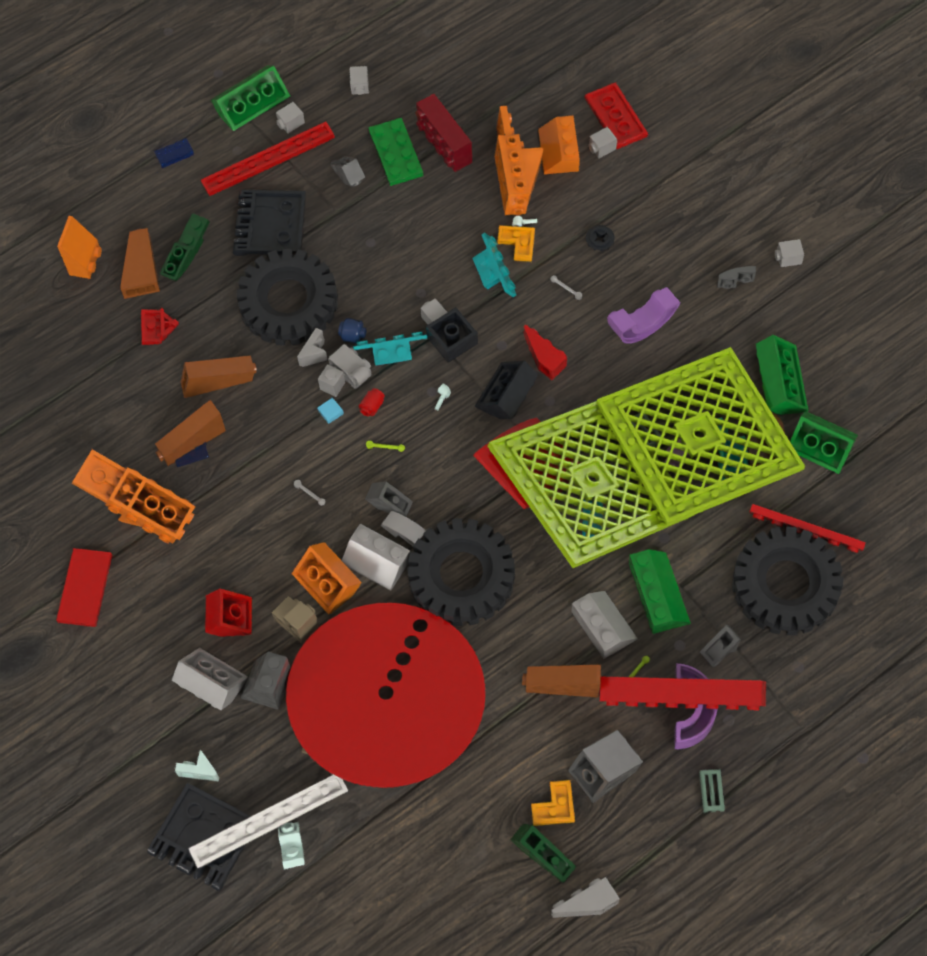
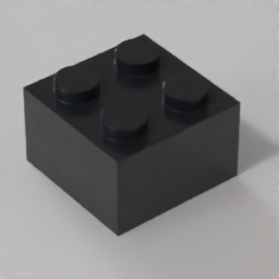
[426,307,478,363]

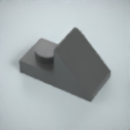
[700,625,741,667]

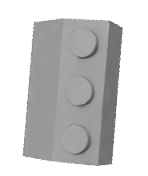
[342,524,410,591]
[571,591,637,659]
[172,648,248,710]

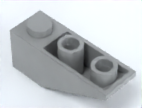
[551,877,620,918]

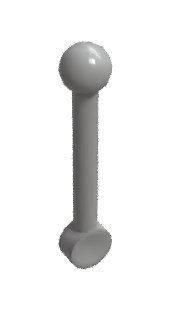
[550,275,582,300]
[294,480,326,506]

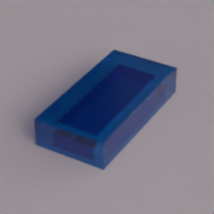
[154,138,194,168]

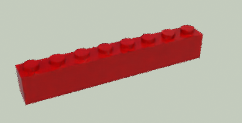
[600,676,766,710]

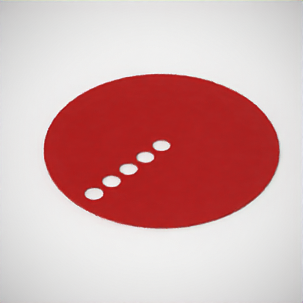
[286,603,486,788]

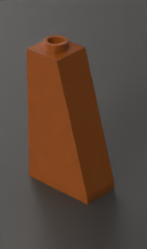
[120,228,160,299]
[181,356,256,398]
[155,400,226,466]
[522,665,601,698]

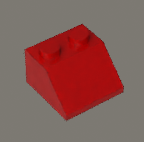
[205,588,252,637]

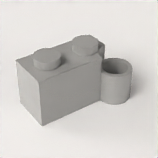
[328,344,372,389]

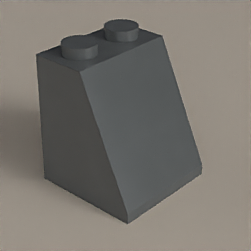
[241,652,291,710]
[568,730,643,803]

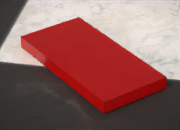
[585,82,648,149]
[56,548,112,627]

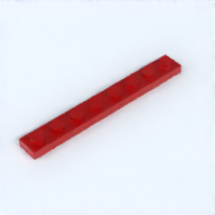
[201,122,335,197]

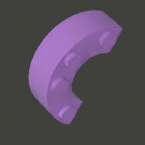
[607,287,680,343]
[675,664,717,749]

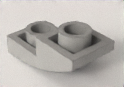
[380,511,426,546]

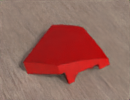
[141,308,179,345]

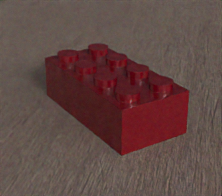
[415,94,473,172]

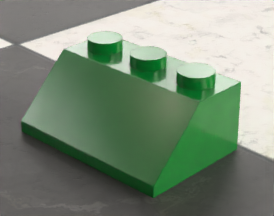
[790,411,858,474]

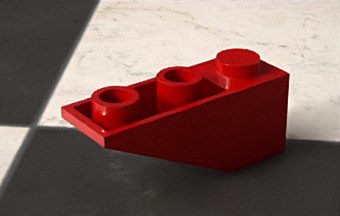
[524,324,567,380]

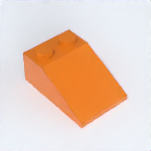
[57,216,102,279]

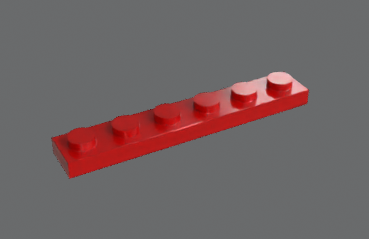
[750,504,866,553]

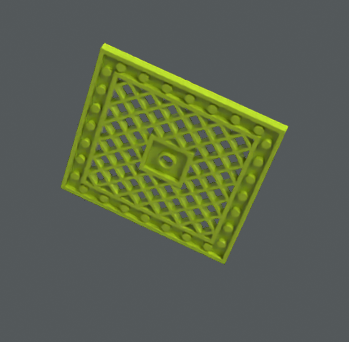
[597,347,805,526]
[488,401,694,568]

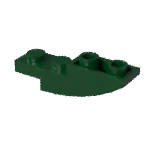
[160,213,210,281]

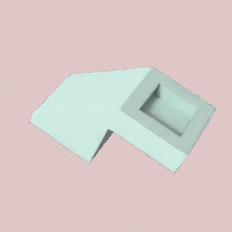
[278,822,305,869]

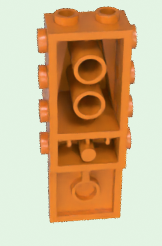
[494,106,543,215]
[72,449,195,544]

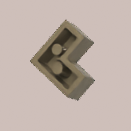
[272,596,319,644]

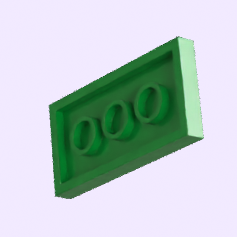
[368,118,424,186]

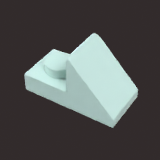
[175,750,219,781]

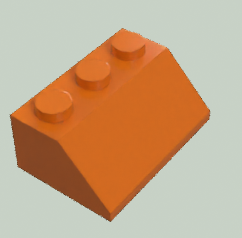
[538,116,580,174]
[292,542,362,614]

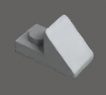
[297,328,327,367]

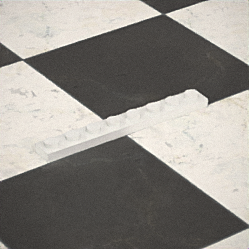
[188,775,348,868]

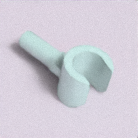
[512,216,537,227]
[434,384,451,411]

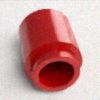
[359,388,385,417]

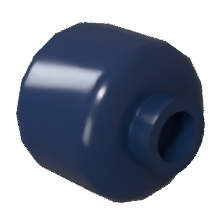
[338,318,367,344]

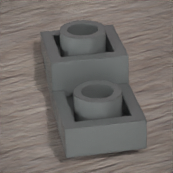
[717,266,756,289]

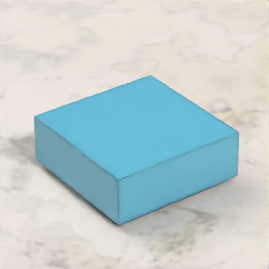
[317,398,344,424]

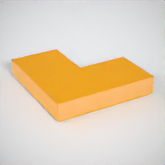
[498,225,535,262]
[531,780,575,826]

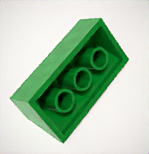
[211,65,290,131]
[756,335,809,415]
[629,550,691,634]

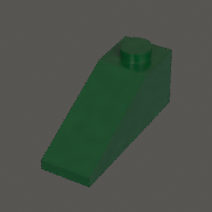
[510,824,576,883]

